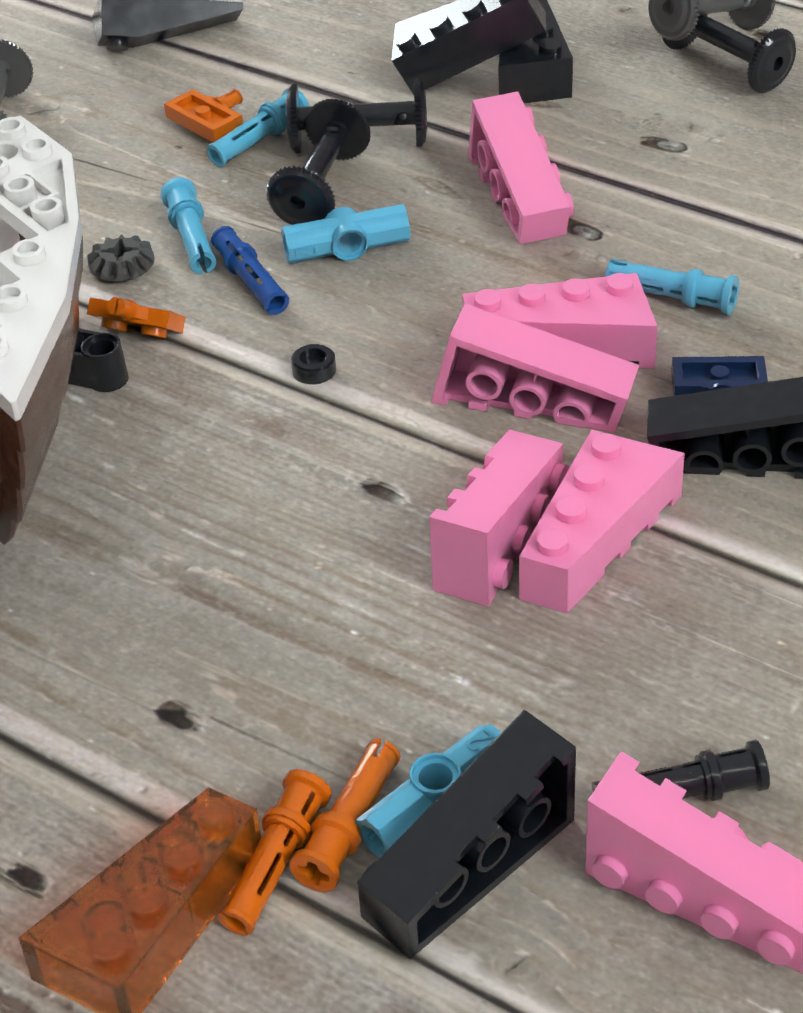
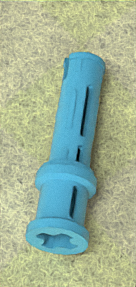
[206,88,309,167]
[160,177,217,274]
[605,259,740,315]

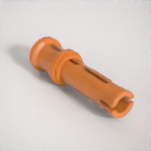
[289,738,401,892]
[218,769,332,936]

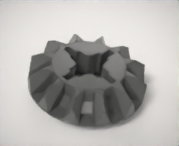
[87,234,155,281]

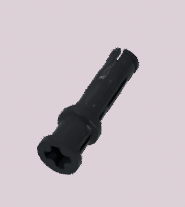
[592,739,770,801]

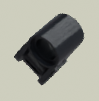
[68,328,129,392]

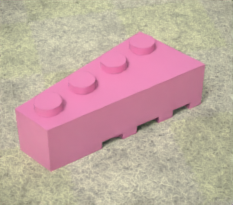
[468,92,574,244]
[462,273,657,369]
[431,303,639,433]
[429,429,569,607]
[519,430,685,613]
[585,751,803,973]

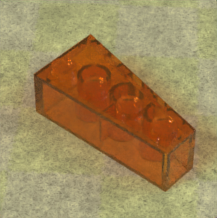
[18,787,261,1013]

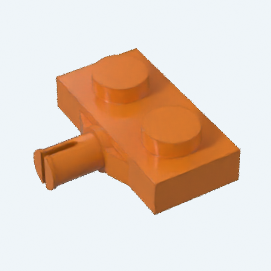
[164,89,243,143]
[87,297,186,339]

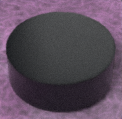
[291,344,336,384]

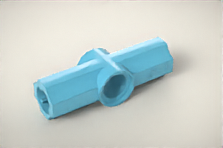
[281,204,411,264]
[356,723,502,859]

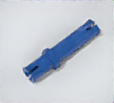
[211,226,290,315]

